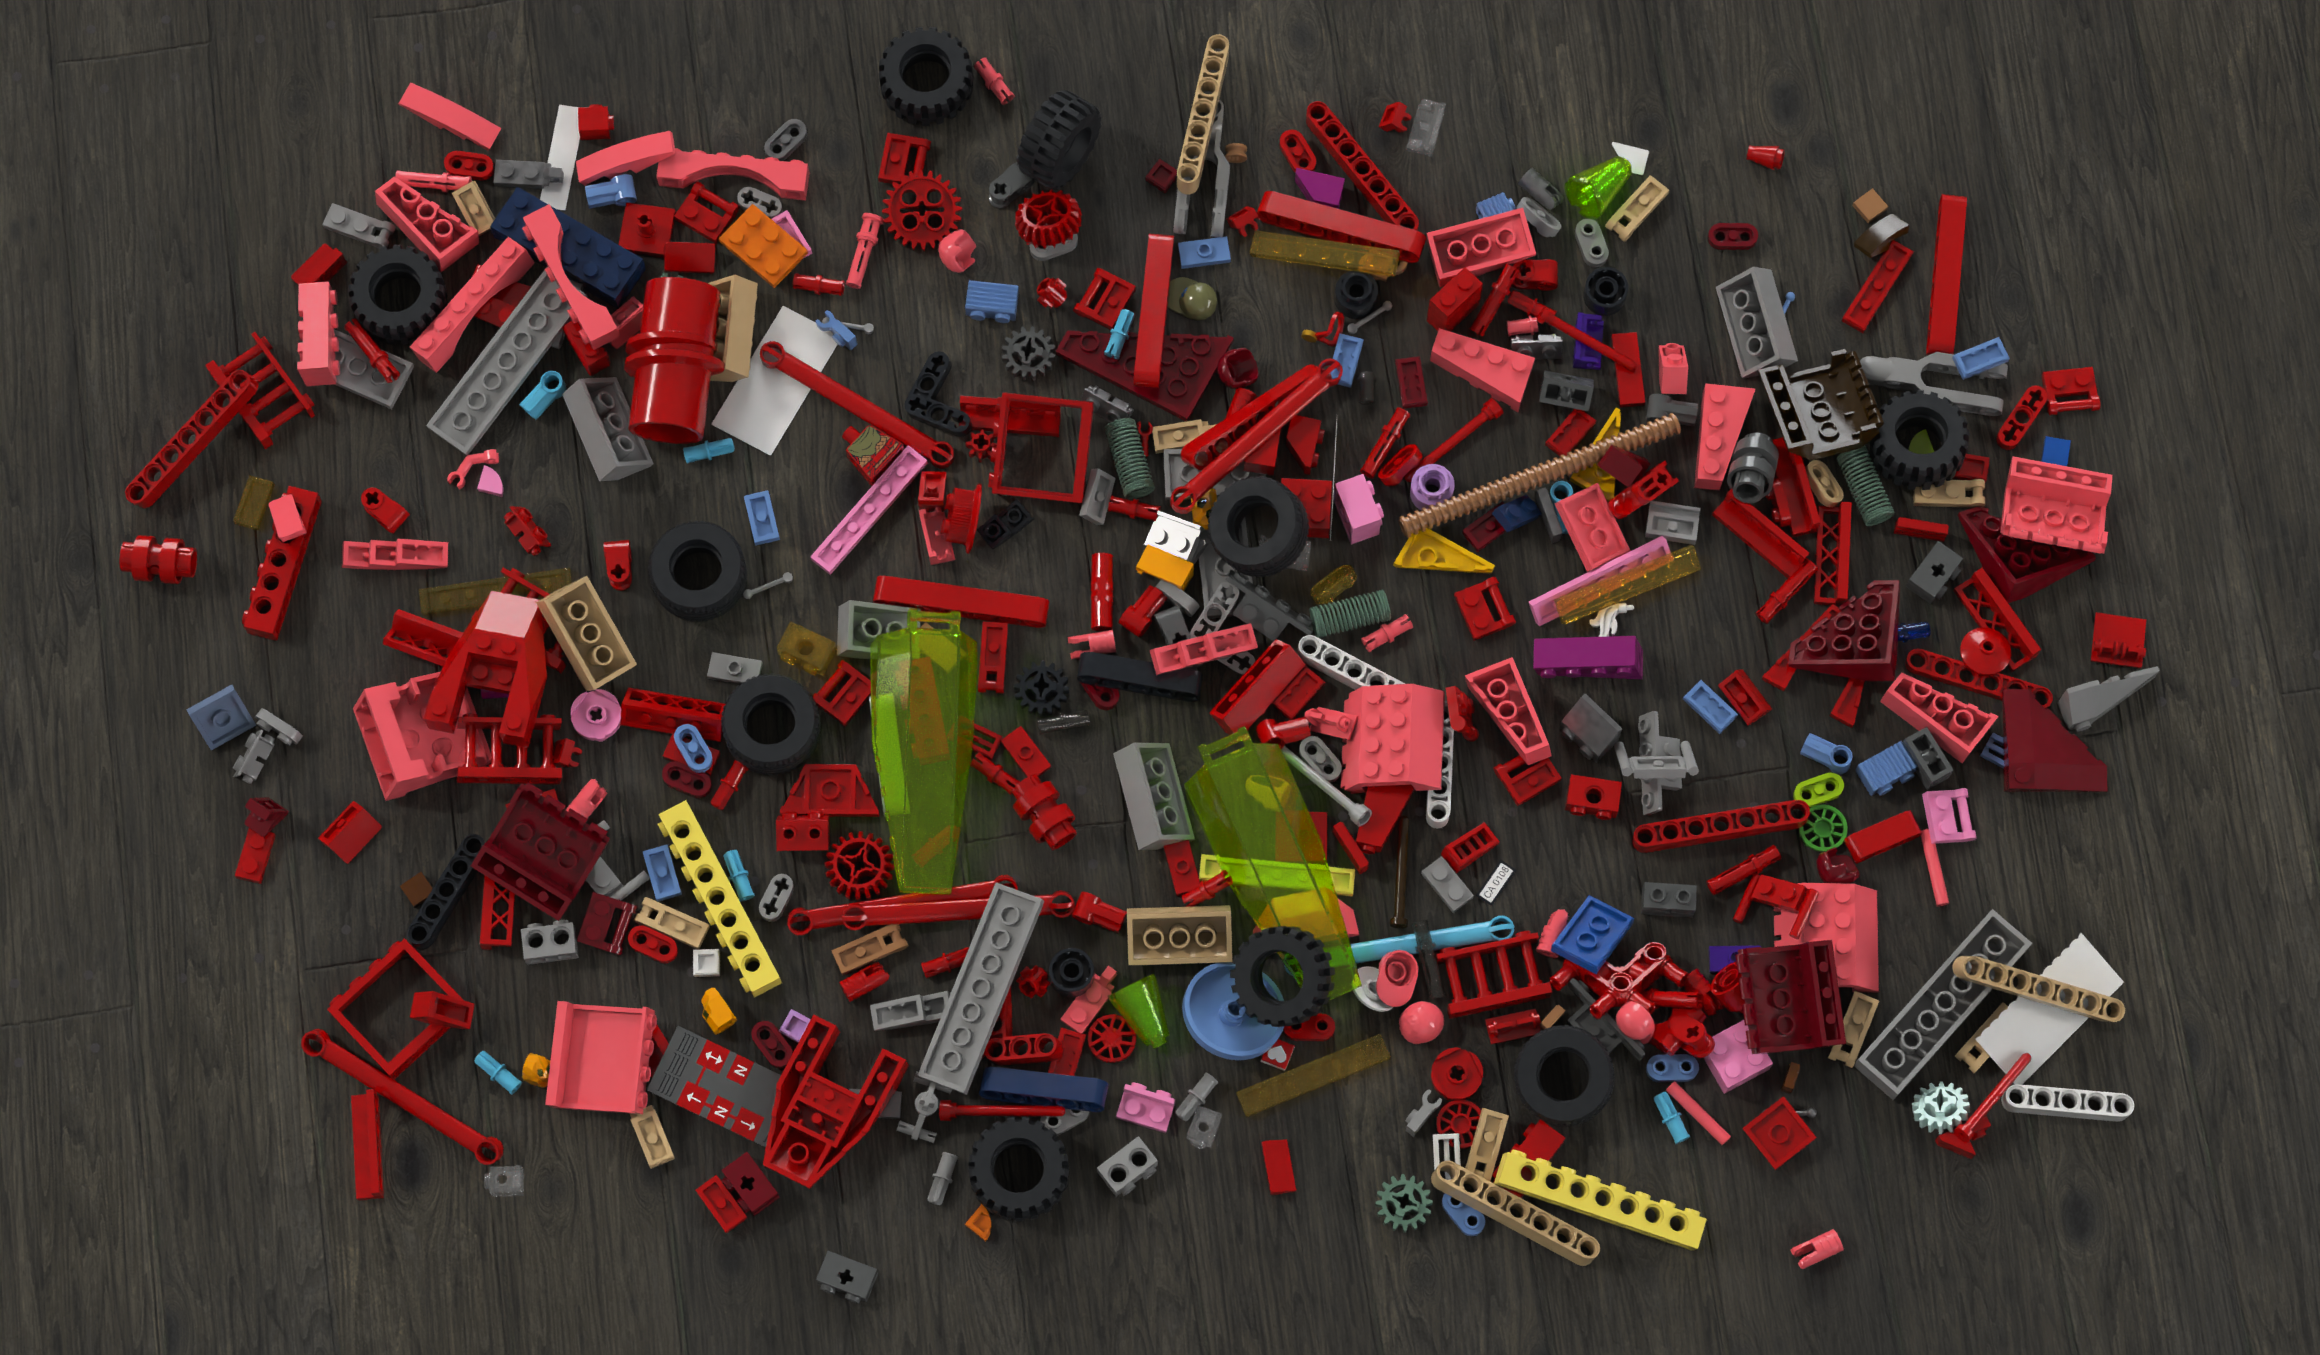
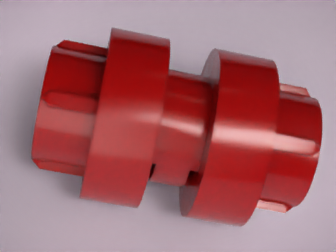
[119,535,197,584]
[1011,774,1077,850]

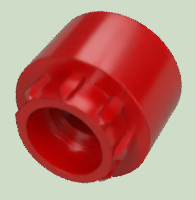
[1710,962,1745,1013]

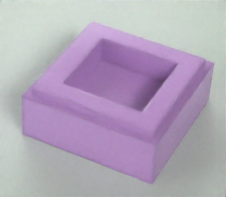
[779,1009,811,1043]

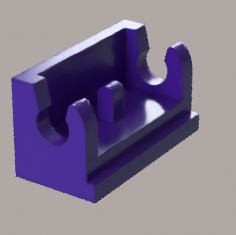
[1573,312,1604,370]

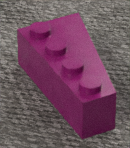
[1533,636,1643,679]

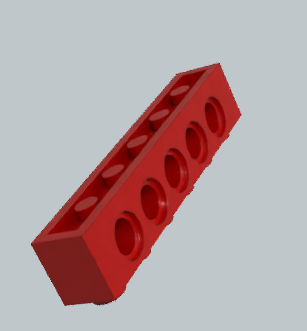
[242,486,322,641]

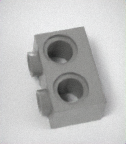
[521,920,579,965]
[1097,1136,1158,1197]

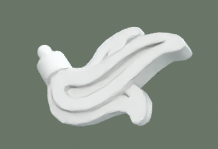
[1590,601,1634,637]

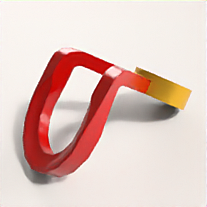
[1301,312,1344,347]

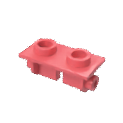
[1305,707,1358,740]

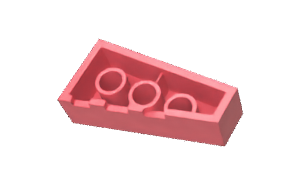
[375,177,479,272]
[297,282,340,386]
[1430,328,1535,412]
[1694,384,1755,491]
[1465,657,1552,765]
[1880,672,1999,763]

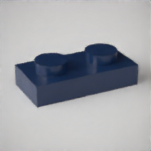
[1492,494,1542,533]

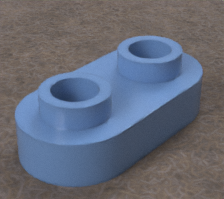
[674,724,713,773]
[1646,1054,1699,1082]
[1442,1193,1485,1236]

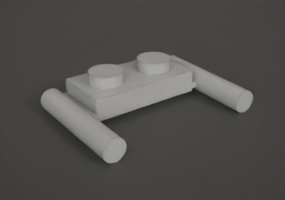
[1614,741,1699,780]
[586,820,650,901]

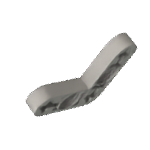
[1190,581,1255,675]

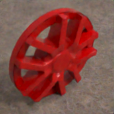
[1088,1014,1136,1063]
[1436,1100,1481,1149]

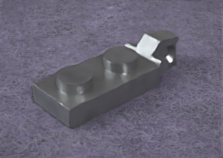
[493,160,564,189]

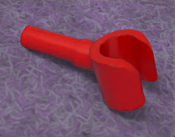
[1137,421,1153,457]

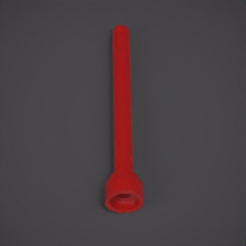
[1404,398,1504,482]
[939,1100,1066,1121]

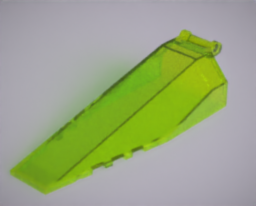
[870,608,977,895]
[1184,726,1362,1000]

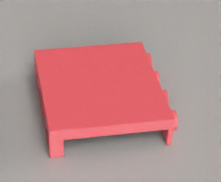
[545,1001,657,1114]

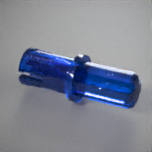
[1898,622,1931,643]

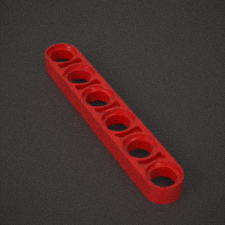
[1905,649,2053,709]

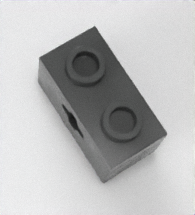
[1539,370,1594,411]
[1906,541,1963,604]
[1903,727,1954,790]
[1641,882,1697,918]
[816,1251,878,1304]

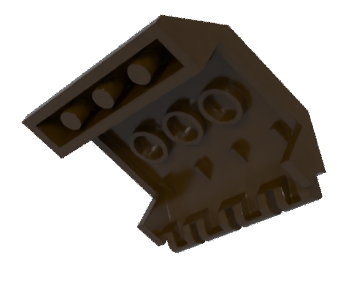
[1758,349,1884,460]

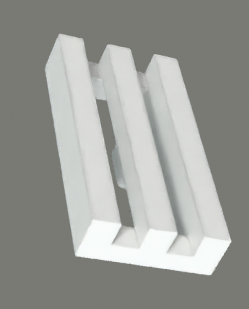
[1433,1133,1461,1180]

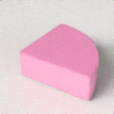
[477,465,504,497]

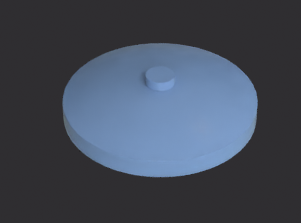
[1182,962,1284,1060]

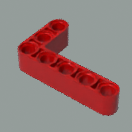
[984,986,1063,1065]

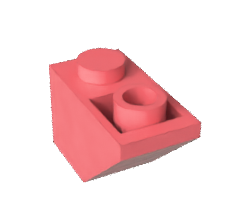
[1659,343,1688,394]

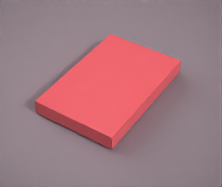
[1554,483,1631,572]

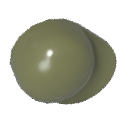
[1167,277,1217,320]

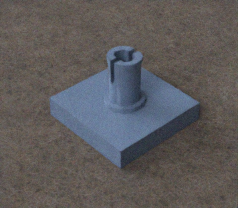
[186,685,256,750]

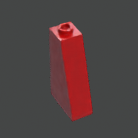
[1356,784,1415,854]

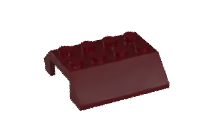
[471,782,610,921]
[1735,940,1846,1054]

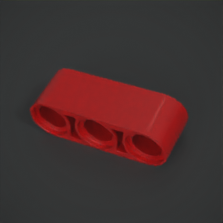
[1844,810,1922,863]

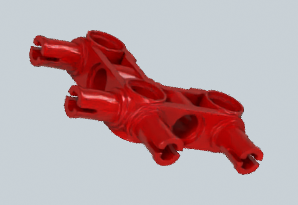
[1549,942,1689,1019]

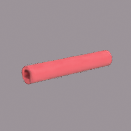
[1921,829,1949,907]
[1666,1081,1731,1145]

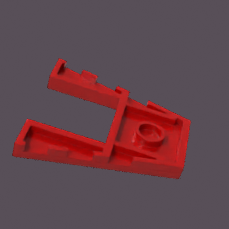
[1762,604,1865,728]

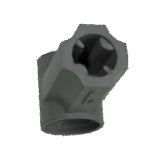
[1646,394,1698,426]

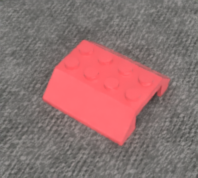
[2000,456,2112,554]
[1340,684,1445,794]
[1774,883,1879,993]

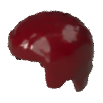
[1217,348,1259,389]
[1816,847,1860,884]

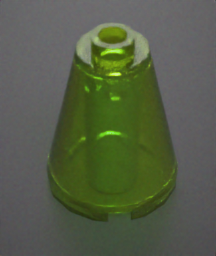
[1564,156,1632,219]
[1108,973,1170,1049]

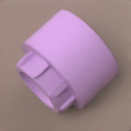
[1410,464,1455,510]

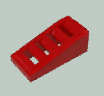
[1441,822,1500,873]

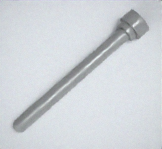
[1277,746,1372,827]

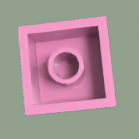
[1333,474,1384,544]
[1703,1020,1773,1094]

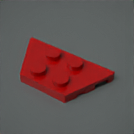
[780,764,879,817]

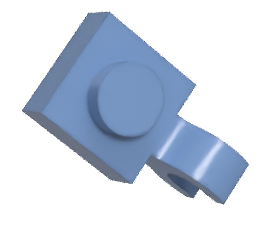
[816,310,858,351]

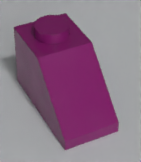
[1295,168,1345,209]

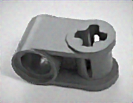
[989,162,1035,209]
[1154,605,1191,645]

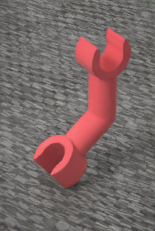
[447,449,499,490]

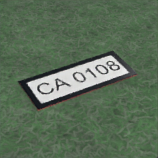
[1476,860,1516,906]

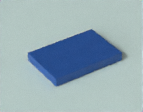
[1551,895,1634,974]

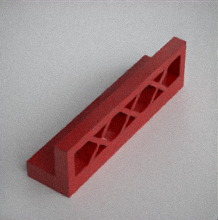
[959,396,1061,437]
[1772,437,1821,537]
[1712,488,1809,578]
[1814,502,1852,606]
[1953,568,2041,672]
[383,609,463,666]
[620,687,726,742]
[480,876,515,950]
[351,1089,384,1200]

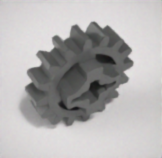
[1002,326,1056,381]

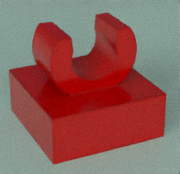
[1379,102,1412,133]
[1226,206,1258,237]
[553,738,582,768]

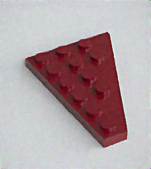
[1055,330,1234,422]

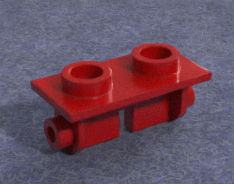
[504,506,551,556]
[1485,1009,1541,1045]

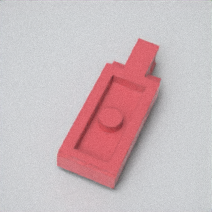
[1060,966,1117,1034]

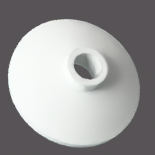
[1351,966,1393,1012]

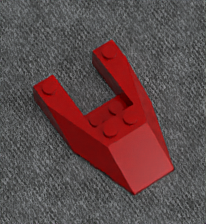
[424,591,547,748]
[763,1014,909,1189]

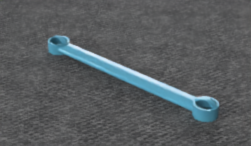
[1284,916,1514,977]

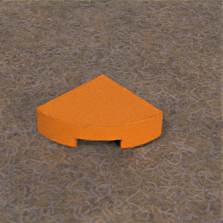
[965,1204,992,1242]

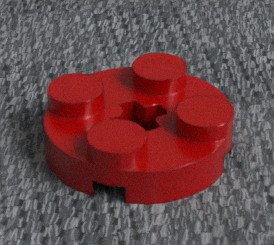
[1431,1047,1483,1101]

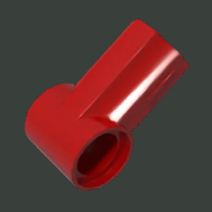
[1118,585,1167,638]
[1256,717,1311,753]
[1071,892,1127,934]

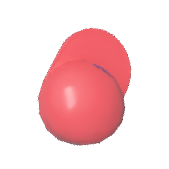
[1376,950,1418,1007]
[1616,1001,1655,1044]

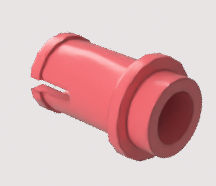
[1506,315,1538,337]

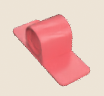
[269,494,307,542]

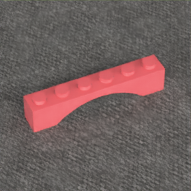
[656,148,810,200]
[522,204,620,350]
[410,237,535,373]

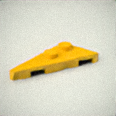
[1570,408,1621,502]
[1393,528,1495,573]

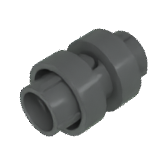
[1727,432,1779,503]

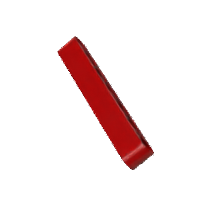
[1306,101,1419,231]
[1257,191,1427,263]
[1926,194,1967,355]
[1133,234,1174,388]
[1181,364,1332,470]
[125,370,259,508]
[873,576,1050,628]
[1633,800,1810,853]

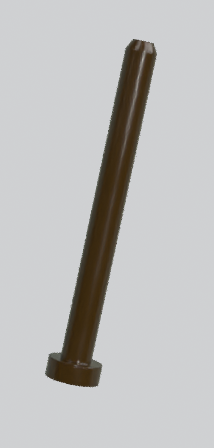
[1390,816,1409,928]

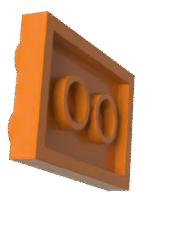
[719,204,808,288]

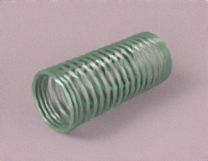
[1104,418,1155,499]
[1836,445,1895,526]
[1309,589,1391,638]

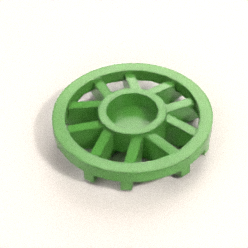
[1799,804,1848,853]

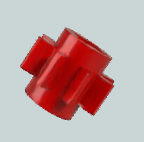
[1037,277,1067,308]
[966,429,997,463]
[1016,965,1051,999]

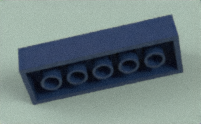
[490,187,646,309]

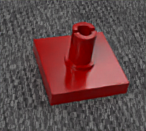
[618,202,676,258]

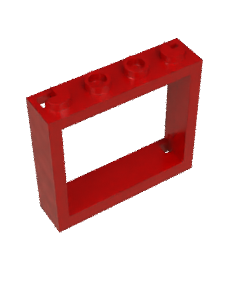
[988,392,1094,503]
[327,938,463,1080]

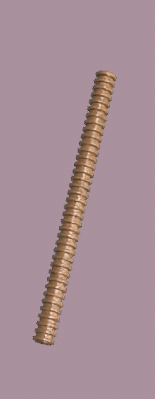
[1399,413,1681,537]

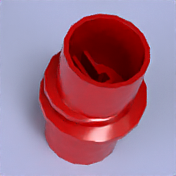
[624,277,725,444]

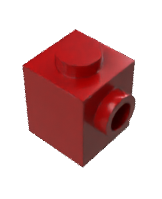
[578,104,614,140]

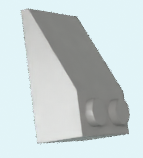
[837,600,921,659]

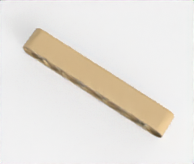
[1177,34,1229,194]
[1952,956,2125,1022]
[1431,1160,1600,1266]

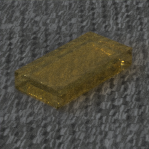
[233,475,275,530]

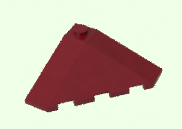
[1958,506,2096,603]
[1788,580,1900,681]
[2002,689,2107,792]

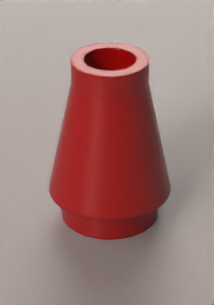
[1747,145,1785,170]

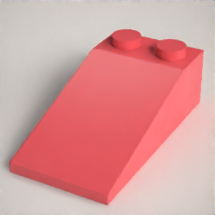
[1427,208,1536,288]

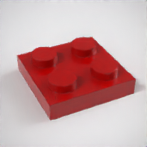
[1742,1096,1817,1170]

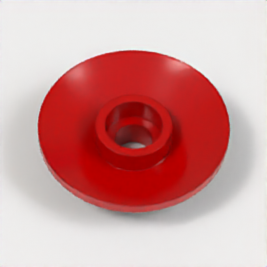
[1960,627,2011,675]

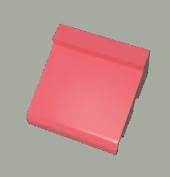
[353,672,491,801]

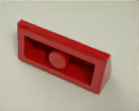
[664,242,715,273]
[1718,669,1772,726]
[1261,1139,1296,1196]

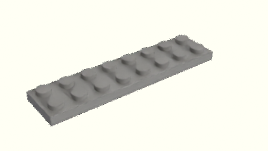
[426,267,588,456]
[917,883,1045,1095]

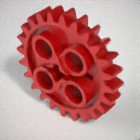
[882,170,962,251]

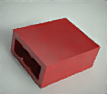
[1427,267,1483,332]

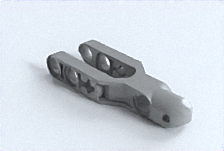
[1173,100,1230,238]
[1860,352,2008,416]

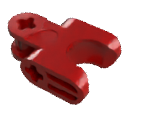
[1608,460,1679,519]
[1648,1007,1715,1058]

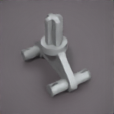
[896,1071,952,1143]

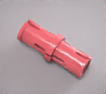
[974,58,1015,105]
[1361,614,1413,652]

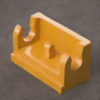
[1136,544,1194,591]

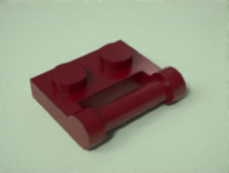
[577,892,638,956]

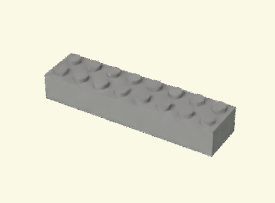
[1854,909,2032,1100]

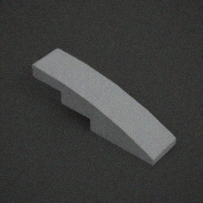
[870,991,951,1031]

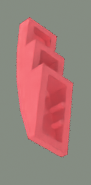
[398,83,501,151]
[576,131,676,186]
[342,539,448,570]
[1150,623,1258,675]

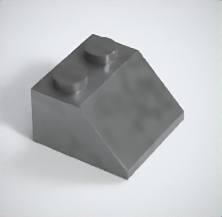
[1560,694,1622,763]

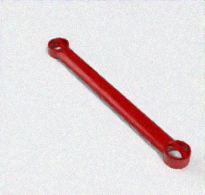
[760,341,954,469]
[1170,359,1343,514]
[787,875,1018,935]
[842,890,1075,930]
[301,1029,504,1165]

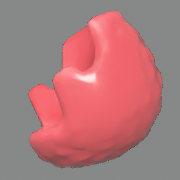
[938,230,976,273]
[1399,1001,1444,1044]

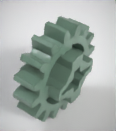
[1375,1174,1433,1233]

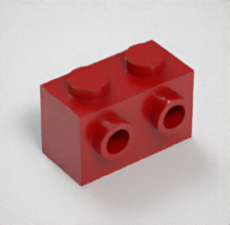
[776,811,830,851]

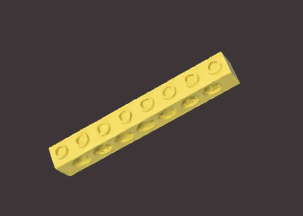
[658,800,782,998]
[1494,1150,1707,1251]

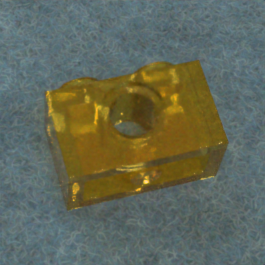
[777,621,837,676]

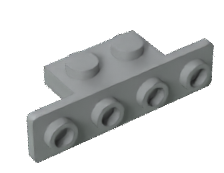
[1638,711,1682,815]

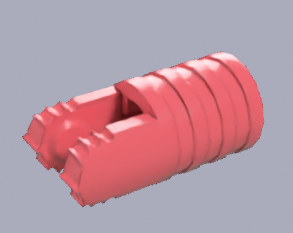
[1068,630,1116,660]
[566,779,607,819]
[1536,909,1569,958]
[1790,1229,1844,1269]

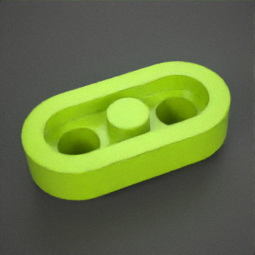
[1793,772,1844,808]

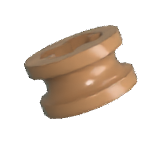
[1225,143,1247,163]

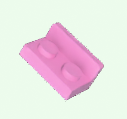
[1116,1082,1175,1133]

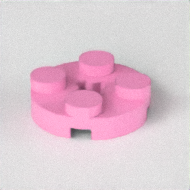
[571,689,621,742]

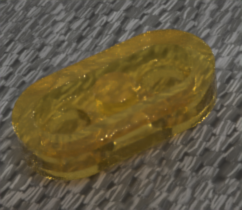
[1310,565,1357,605]

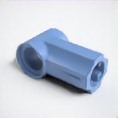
[585,174,637,208]
[1800,733,1853,774]

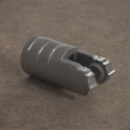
[1518,168,1564,210]

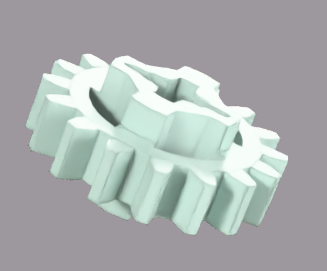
[1912,1081,1970,1134]

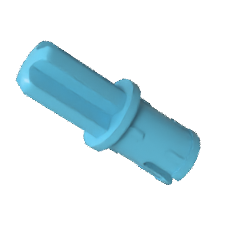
[1104,309,1135,359]
[683,438,735,463]
[723,850,755,902]
[474,1051,522,1094]
[1654,1092,1690,1144]

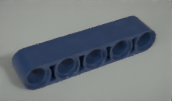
[979,1067,1109,1112]

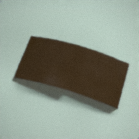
[1854,214,1909,258]

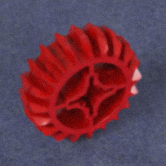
[1015,189,1082,249]
[825,831,895,901]

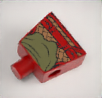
[842,425,904,486]

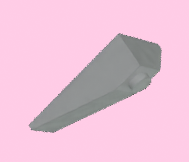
[2057,666,2159,732]

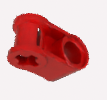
[1512,259,1558,291]
[361,487,410,534]
[604,540,632,591]

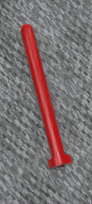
[1536,306,1637,371]
[1954,1053,2031,1142]

